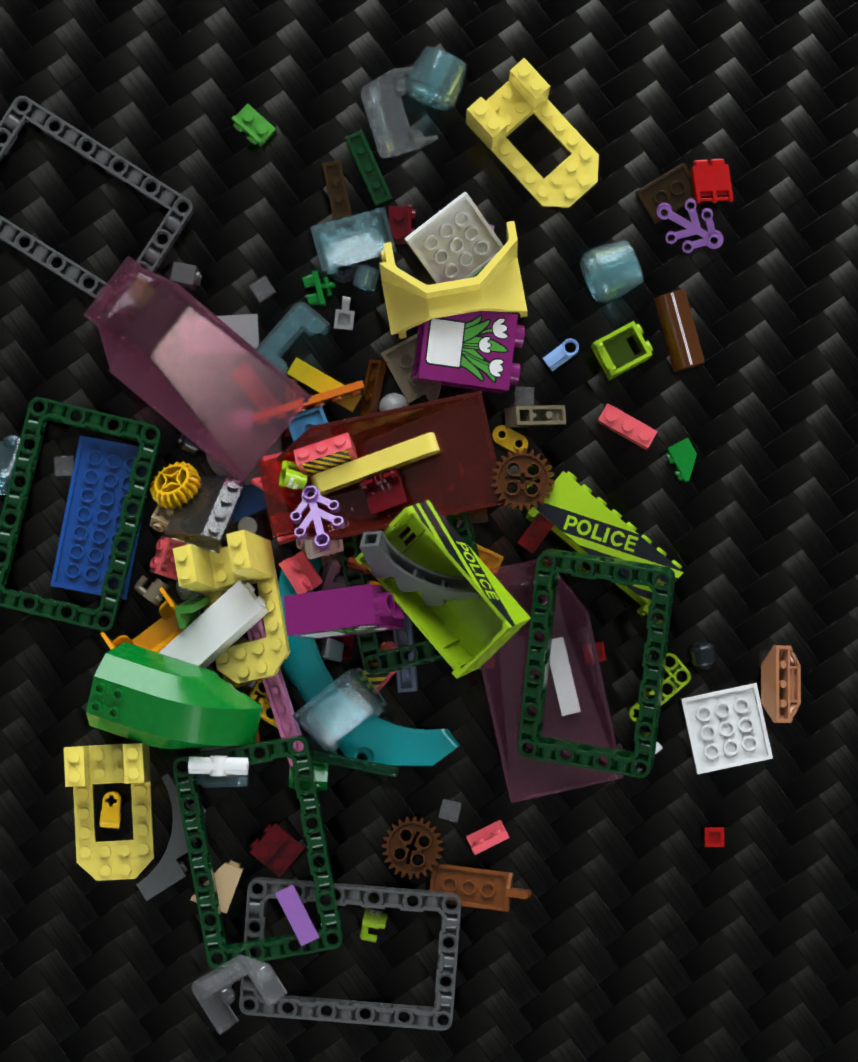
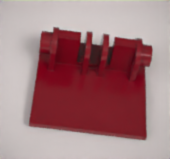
[360,468,407,515]

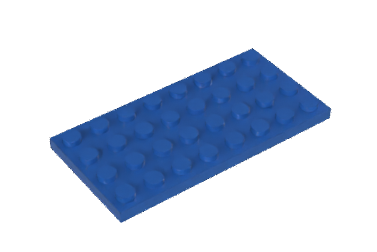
[50,435,147,600]

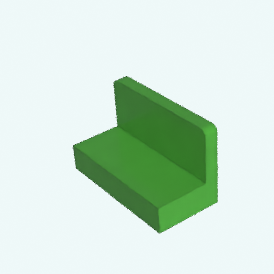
[175,596,210,629]

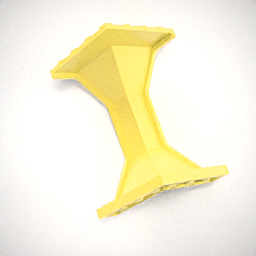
[379,221,528,339]

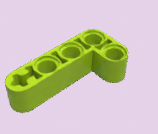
[628,653,691,722]

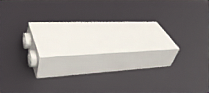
[159,580,269,668]

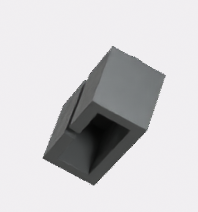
[170,262,202,290]

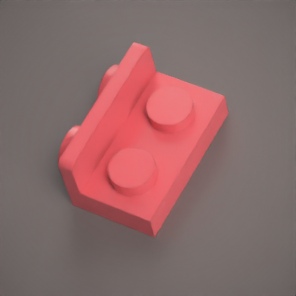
[150,535,188,580]
[279,551,323,594]
[467,820,509,855]

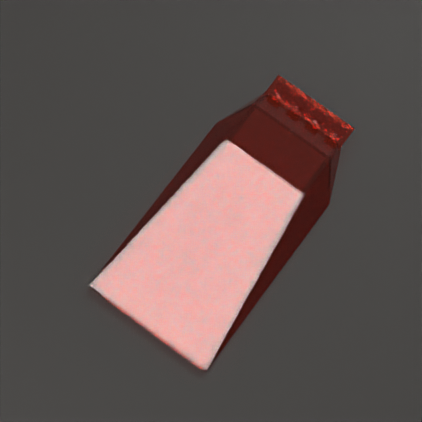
[258,390,505,541]

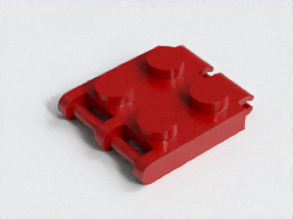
[690,159,733,204]

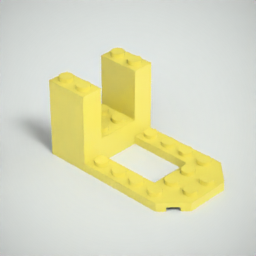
[466,58,599,208]
[173,530,290,685]
[64,743,154,881]

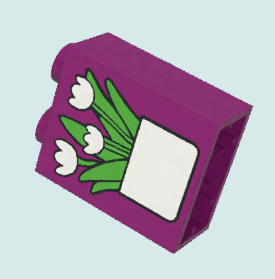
[412,311,525,394]
[284,584,408,640]

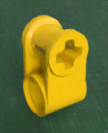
[100,791,121,829]

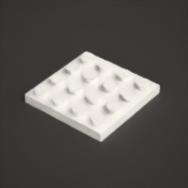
[404,192,503,284]
[681,683,773,774]

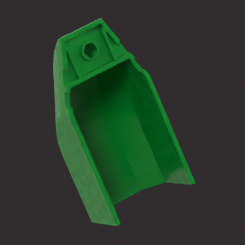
[86,642,263,749]

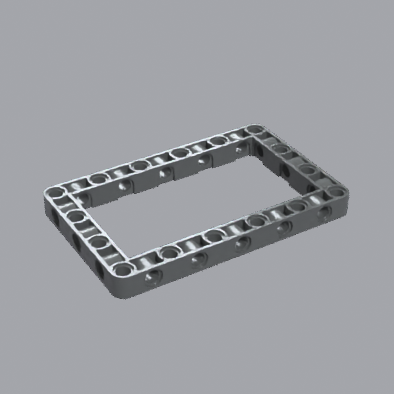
[0,96,194,315]
[239,877,461,1031]

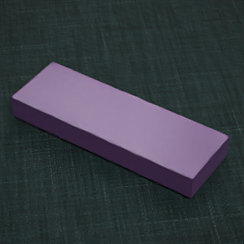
[275,884,319,946]

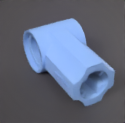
[543,338,579,372]

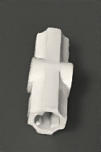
[188,755,249,776]

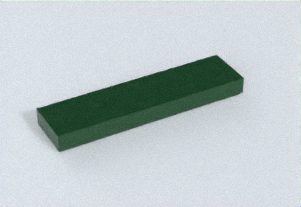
[345,130,393,207]

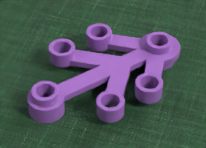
[657,199,724,253]
[290,485,345,551]

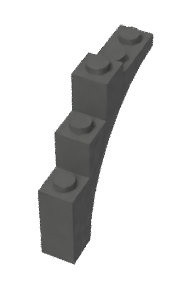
[360,531,481,606]
[136,773,207,901]

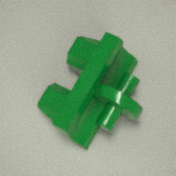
[303,270,336,307]

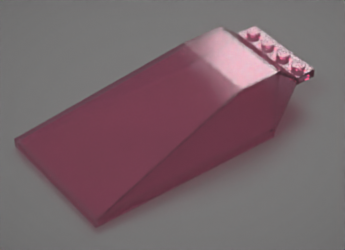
[84,256,312,483]
[481,556,623,803]

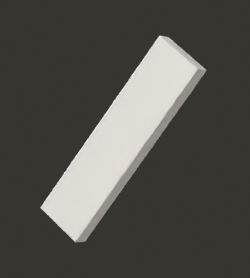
[550,637,581,716]

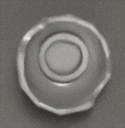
[379,393,409,422]

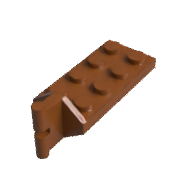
[429,863,532,912]

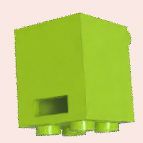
[591,321,653,380]

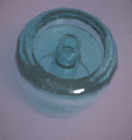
[405,46,467,111]
[580,240,643,303]

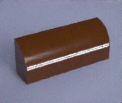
[654,289,705,372]

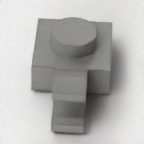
[334,296,355,331]

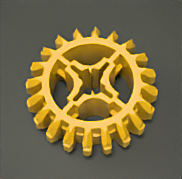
[149,461,201,509]

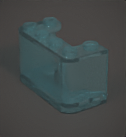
[253,302,331,386]

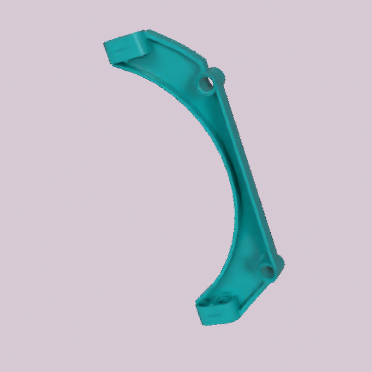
[278,557,460,769]

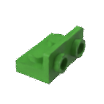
[232,103,276,146]

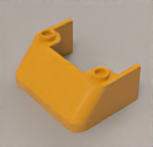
[100,587,187,653]

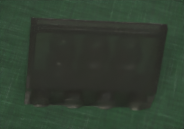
[164,476,245,553]

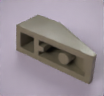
[504,405,566,428]

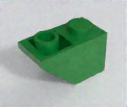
[665,437,697,483]

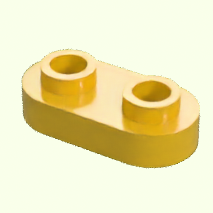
[492,425,528,453]

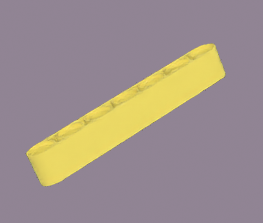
[310,432,440,496]

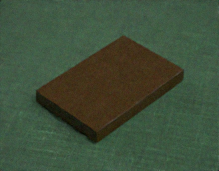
[635,162,695,224]

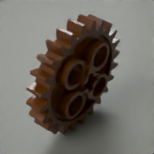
[491,448,555,512]
[382,816,445,880]

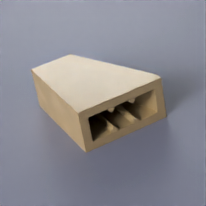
[190,860,244,914]

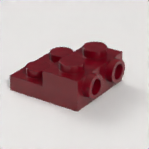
[250,823,305,877]

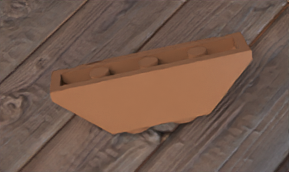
[761,645,801,723]

